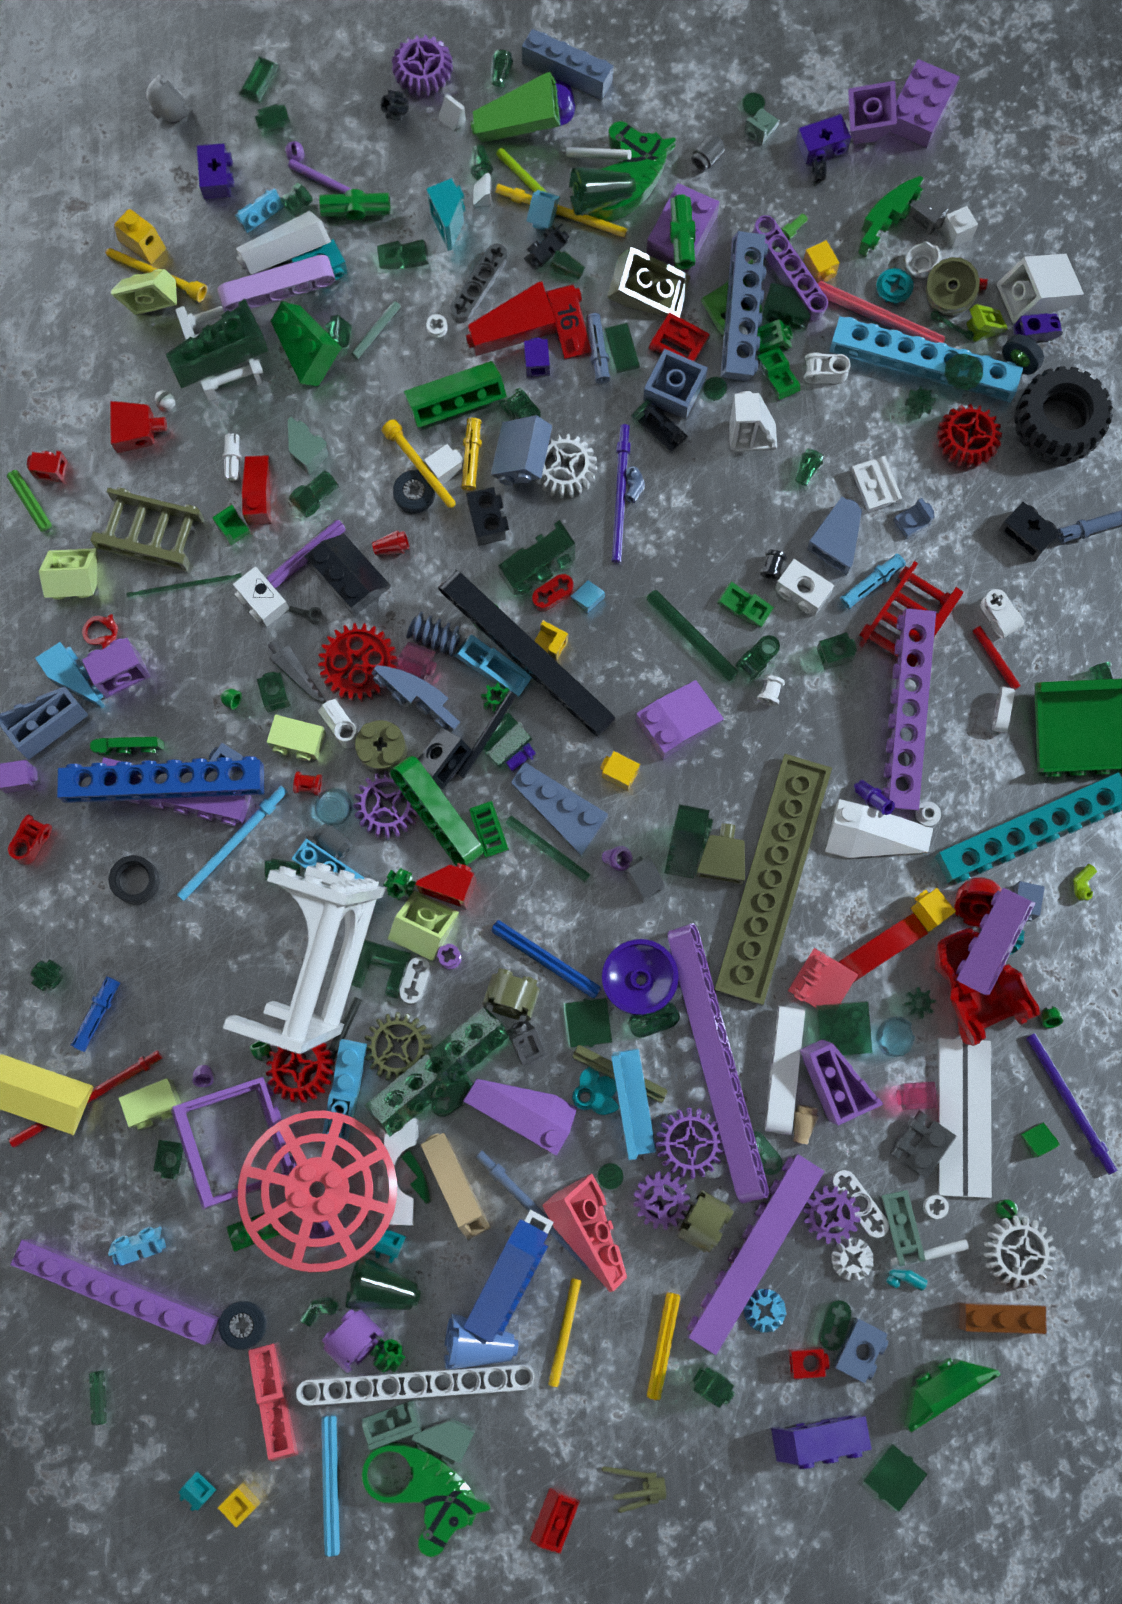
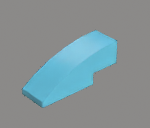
[454,634,532,697]

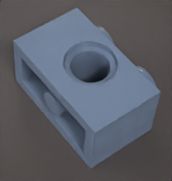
[832,1317,888,1383]

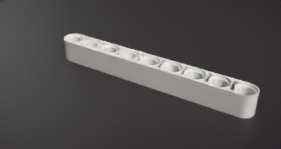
[296,1363,535,1405]

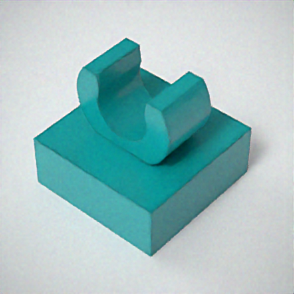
[372,1230,406,1263]
[178,1472,217,1511]

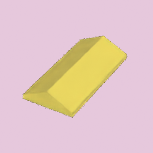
[0,1054,94,1135]

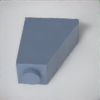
[807,497,862,576]

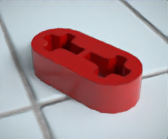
[532,574,574,612]

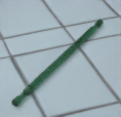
[126,573,242,597]

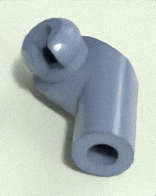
[625,466,645,503]

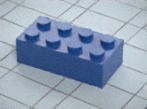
[463,1219,548,1343]

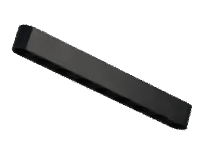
[438,569,616,737]

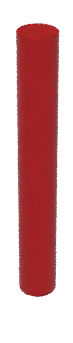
[972,626,1021,690]

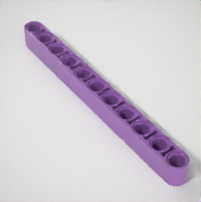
[668,923,769,1204]

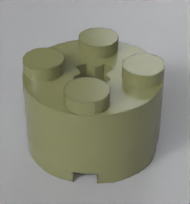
[355,720,408,775]
[482,968,540,1021]
[677,1190,734,1253]

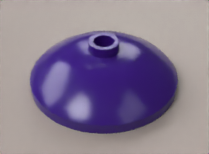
[602,939,679,1015]

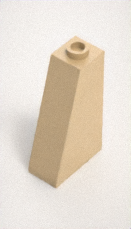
[420,1133,491,1240]

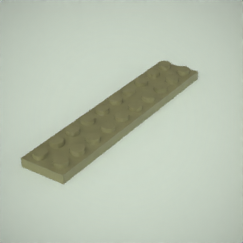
[715,754,832,1006]

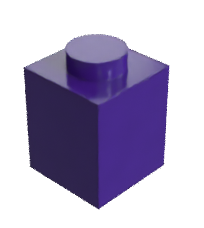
[524,338,550,377]

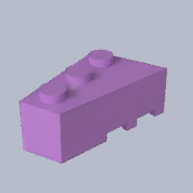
[800,1040,883,1125]

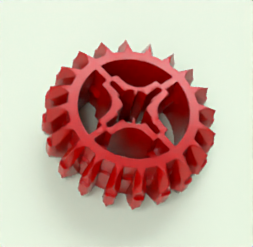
[936,403,1002,468]
[265,1043,335,1103]

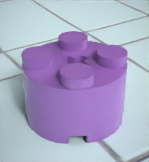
[322,1309,385,1373]

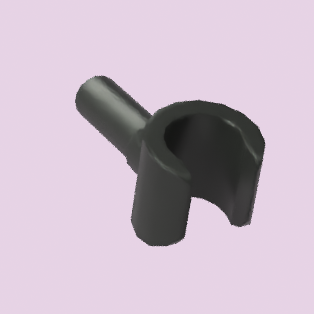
[289,606,322,624]

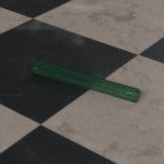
[646,590,738,681]

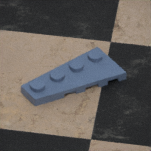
[511,762,608,857]

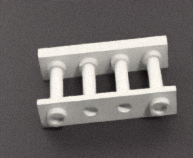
[175,306,263,401]

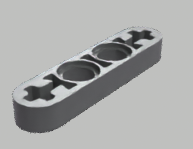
[450,244,507,323]

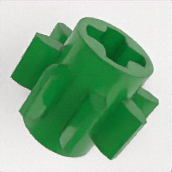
[481,682,509,715]
[383,868,416,900]
[370,1338,405,1373]

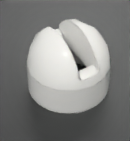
[155,390,175,411]

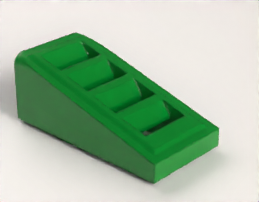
[469,801,509,858]

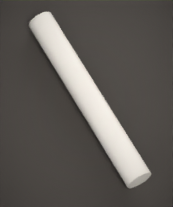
[566,147,632,160]
[890,1239,969,1269]

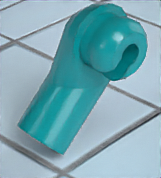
[886,1269,928,1291]

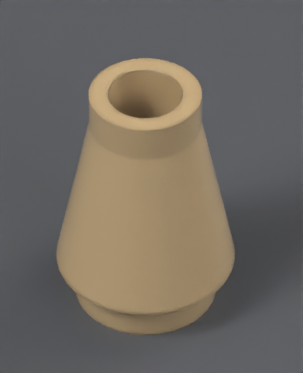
[793,1104,819,1144]

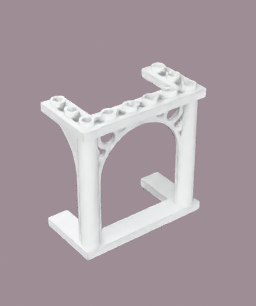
[223,862,385,1054]

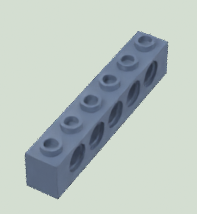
[720,231,768,381]

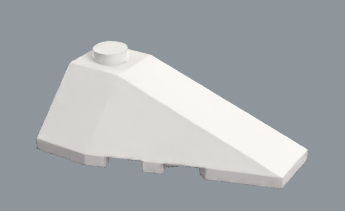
[824,799,933,859]

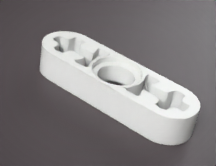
[831,1170,889,1238]

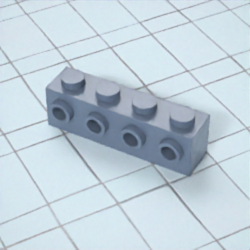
[522,29,614,100]

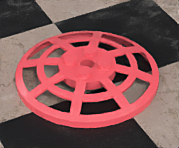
[238,1111,397,1272]

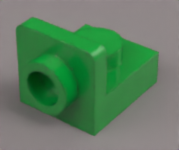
[757,319,793,354]

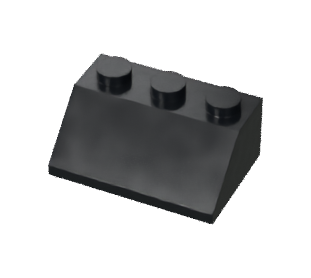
[304,534,391,617]

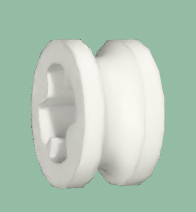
[426,314,448,338]
[923,1195,949,1219]

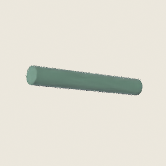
[351,301,401,360]

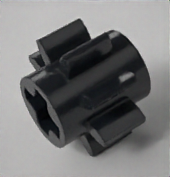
[380,90,409,120]

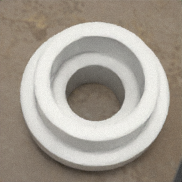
[916,802,941,827]

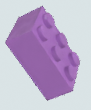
[890,59,960,148]
[646,183,720,273]

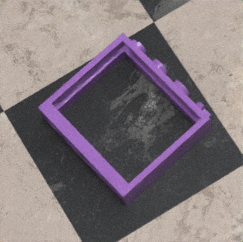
[171,1077,296,1210]

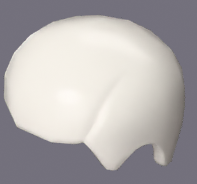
[905,242,941,278]

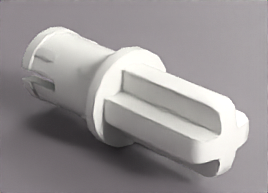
[222,433,241,482]

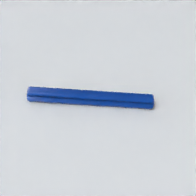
[491,920,601,998]

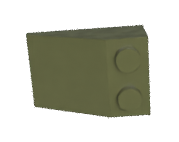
[607,247,691,317]

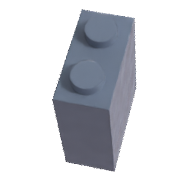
[491,415,552,486]

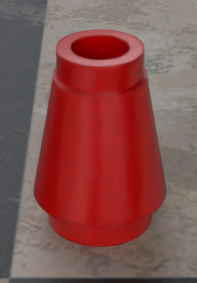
[372,530,409,556]

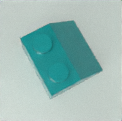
[426,178,466,251]

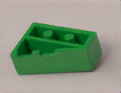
[270,301,342,386]

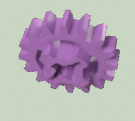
[633,1171,691,1230]
[803,1185,861,1244]

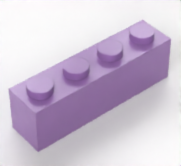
[956,888,1036,995]

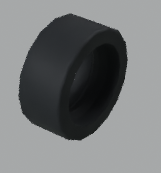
[108,855,160,905]

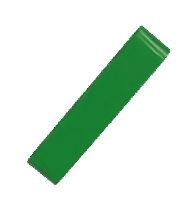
[390,756,483,866]

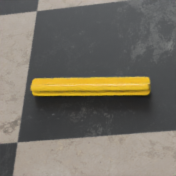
[647,1292,680,1400]

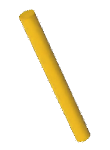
[548,1278,582,1387]

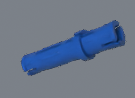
[70,976,121,1052]

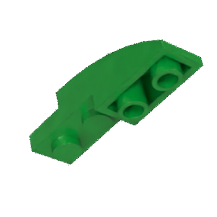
[858,176,924,257]

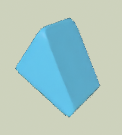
[571,580,605,614]

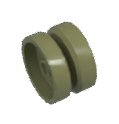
[926,257,980,316]

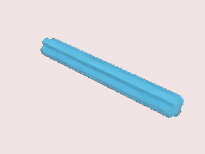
[321,1415,340,1557]

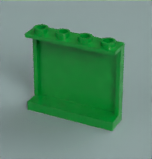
[1034,679,1122,777]

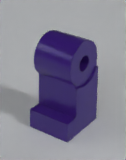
[1012,313,1063,341]

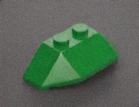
[904,1358,1001,1433]

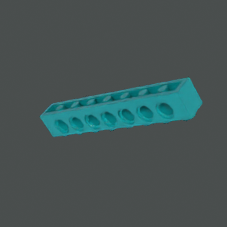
[935,772,1122,884]

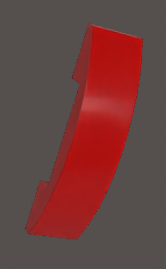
[839,913,928,983]

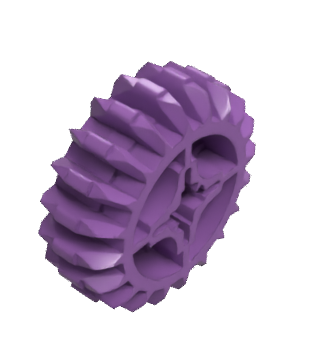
[392,34,453,96]
[353,771,419,839]
[656,1108,725,1179]

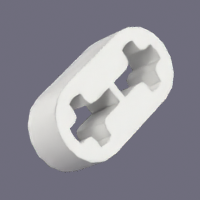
[992,686,1015,734]
[400,957,431,1005]

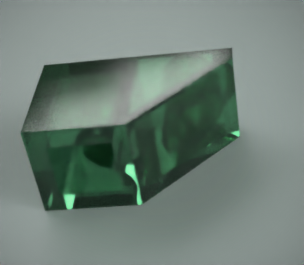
[762,282,811,330]

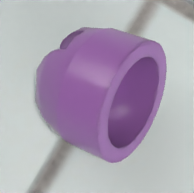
[285,141,305,162]
[193,1065,213,1087]

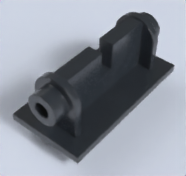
[523,223,570,269]
[638,405,688,453]

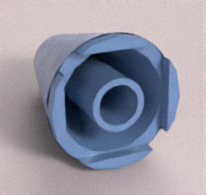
[444,1314,518,1370]

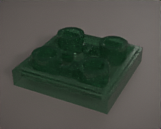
[816,1001,873,1055]

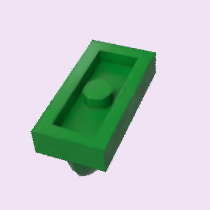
[226,1212,282,1252]

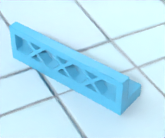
[611,1048,656,1160]

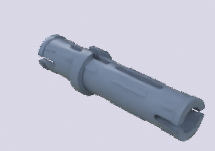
[586,313,611,384]
[1057,510,1122,543]

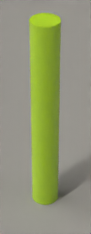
[496,148,548,193]

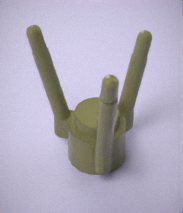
[601,1466,666,1513]

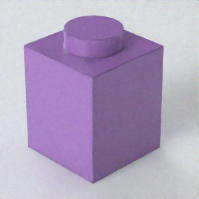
[0,760,38,794]

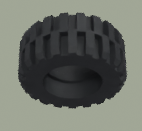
[1014,366,1113,464]

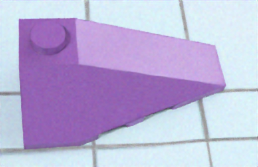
[463,1078,577,1156]

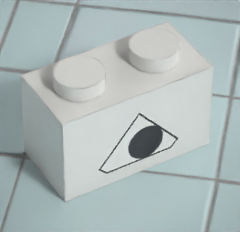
[233,566,289,627]

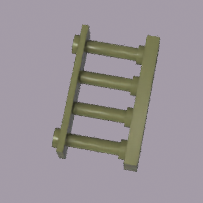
[90,487,204,572]

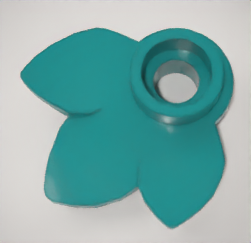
[572,1067,619,1115]

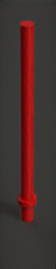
[9,1050,163,1148]

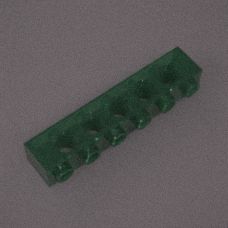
[364,1006,509,1137]

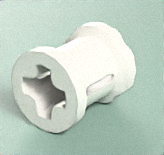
[757,675,785,706]

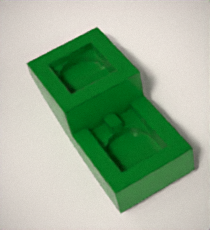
[758,347,801,400]
[717,582,774,628]

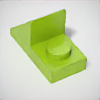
[966,304,1008,342]

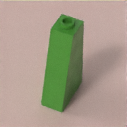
[471,72,560,143]

